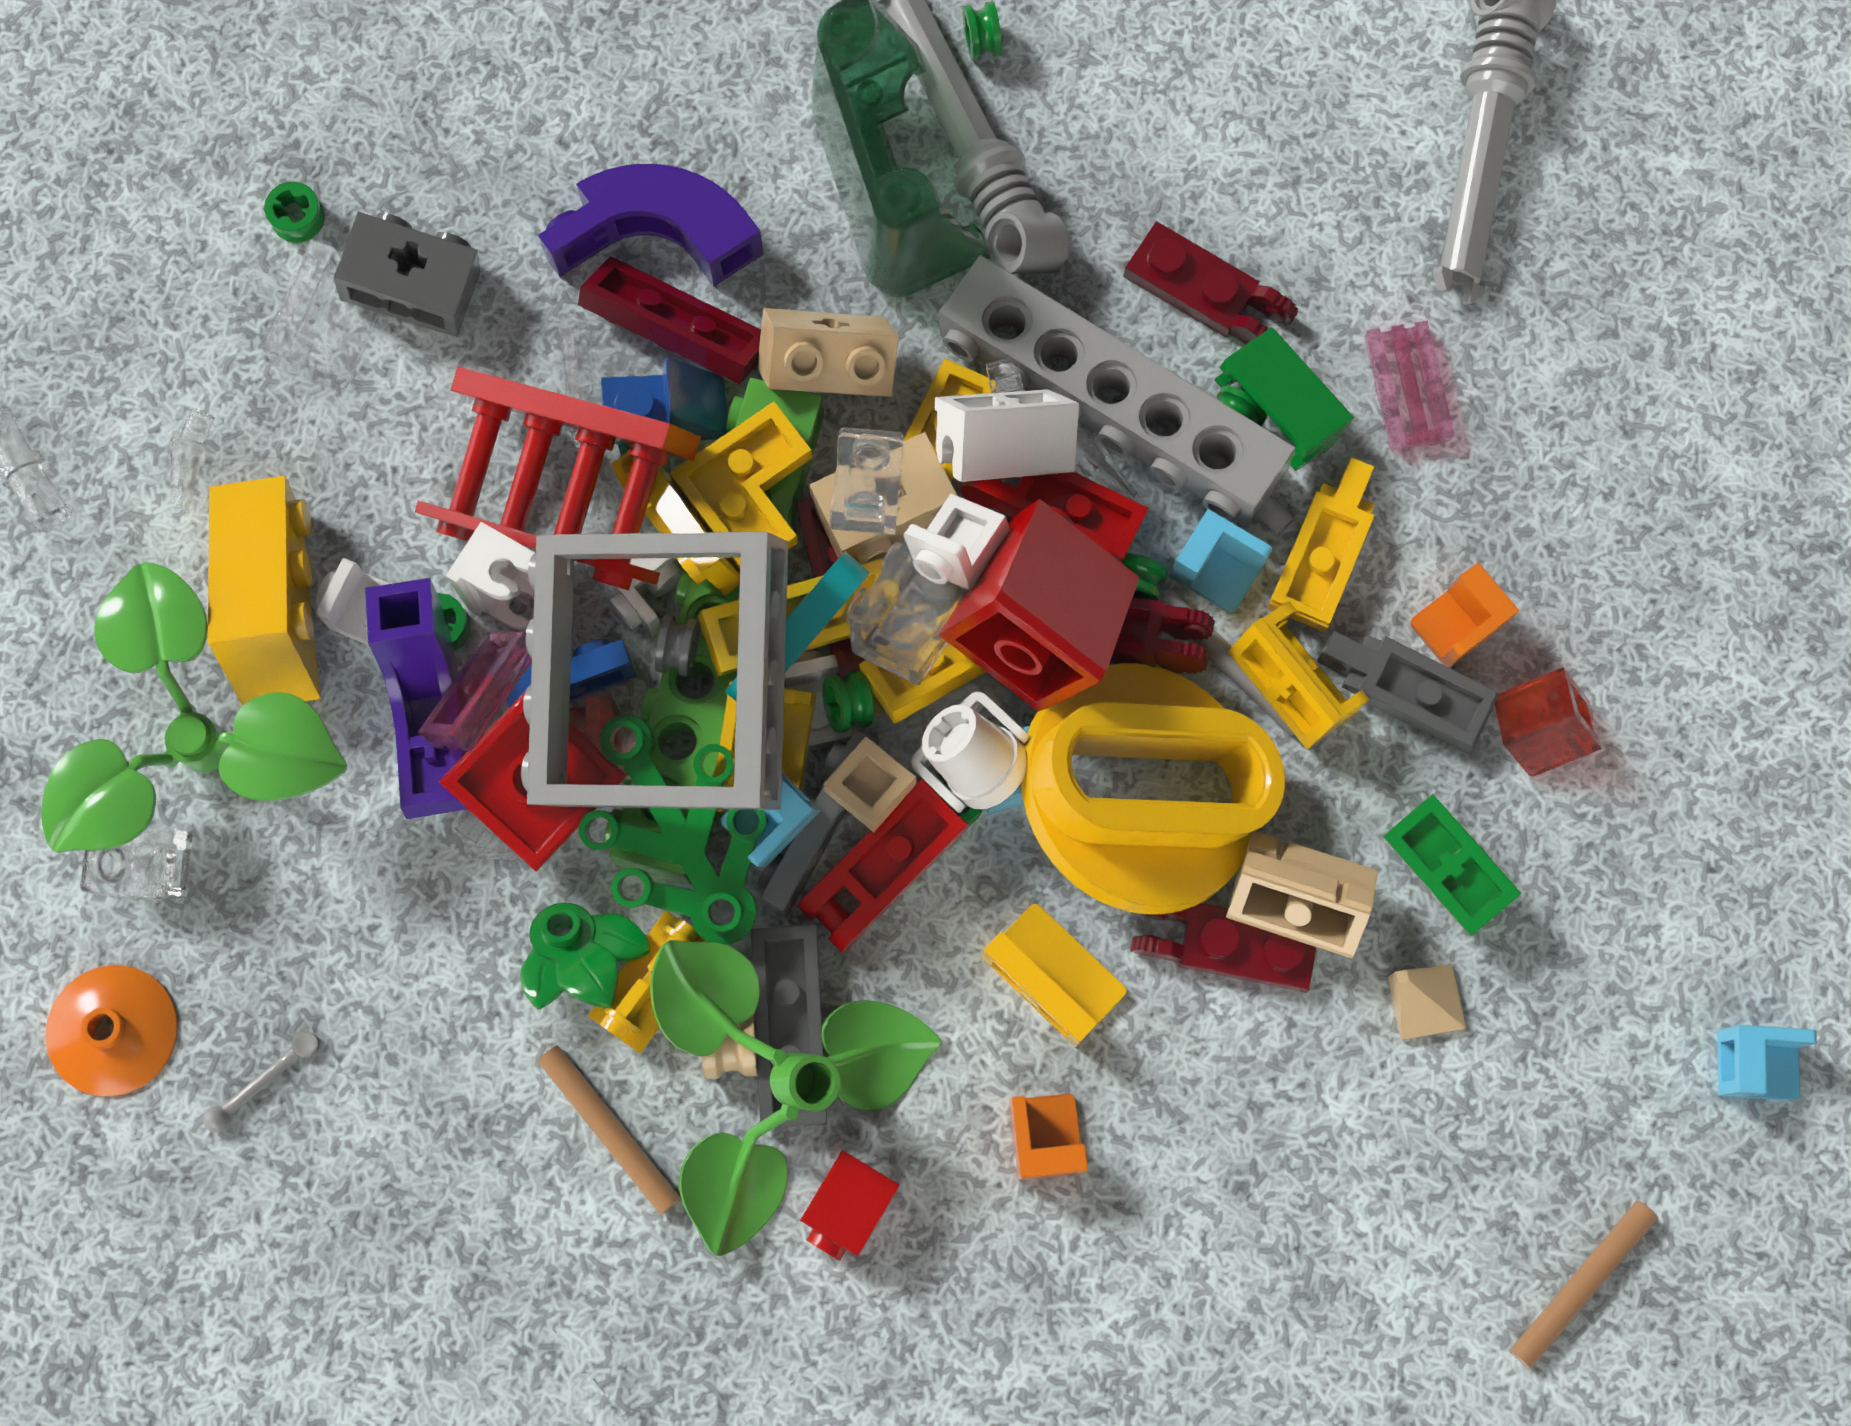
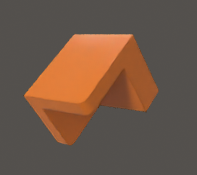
[1410,562,1520,668]
[1009,1094,1088,1180]

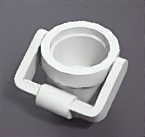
[911,692,1031,813]

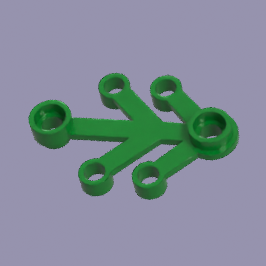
[579,714,768,945]

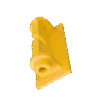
[588,910,708,1054]

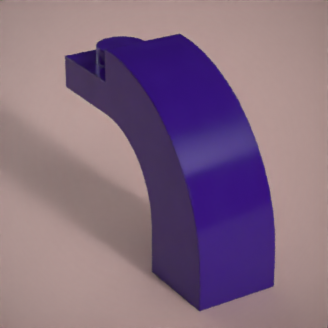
[538,163,764,287]
[365,578,470,819]

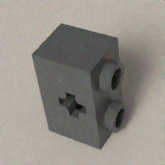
[333,212,481,337]

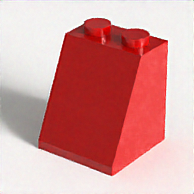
[939,499,1140,712]

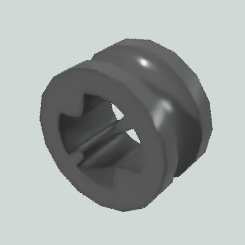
[655,614,700,677]

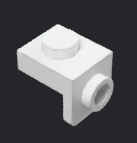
[904,494,1010,590]

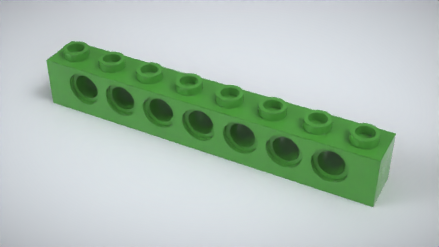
[604,377,824,885]

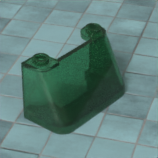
[811,0,991,298]

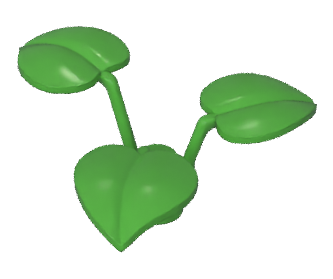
[41,562,347,853]
[650,940,941,1256]

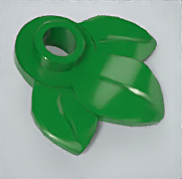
[520,903,650,1010]

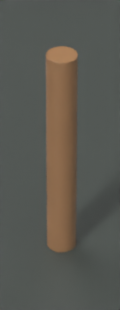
[538,1045,681,1216]
[1509,1201,1658,1370]

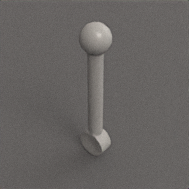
[203,1031,320,1132]

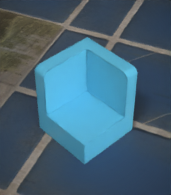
[1169,509,1273,613]
[721,772,821,867]
[1717,1025,1817,1101]

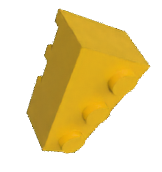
[208,475,321,705]

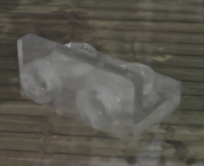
[846,525,967,686]

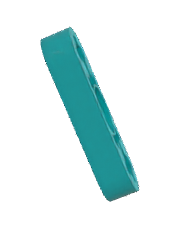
[724,551,870,701]

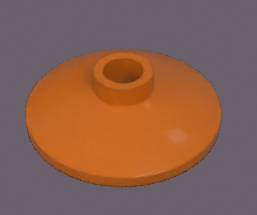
[45,965,178,1097]

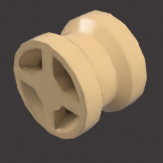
[702,1012,758,1079]

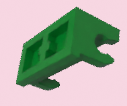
[1214,327,1354,471]
[1382,794,1522,936]

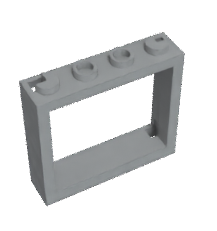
[521,532,788,810]

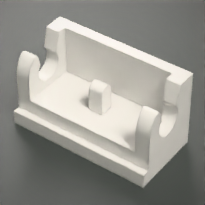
[935,389,1079,482]
[446,522,535,630]

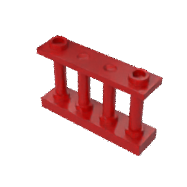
[415,366,701,590]

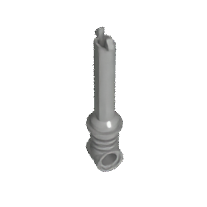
[875,0,1069,274]
[1433,0,1556,305]

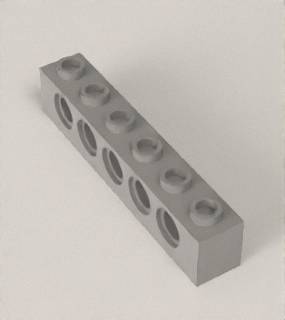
[938,255,1296,528]

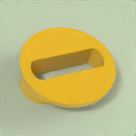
[1020,663,1285,915]

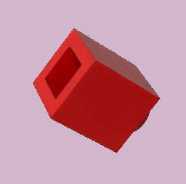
[800,1150,900,1261]

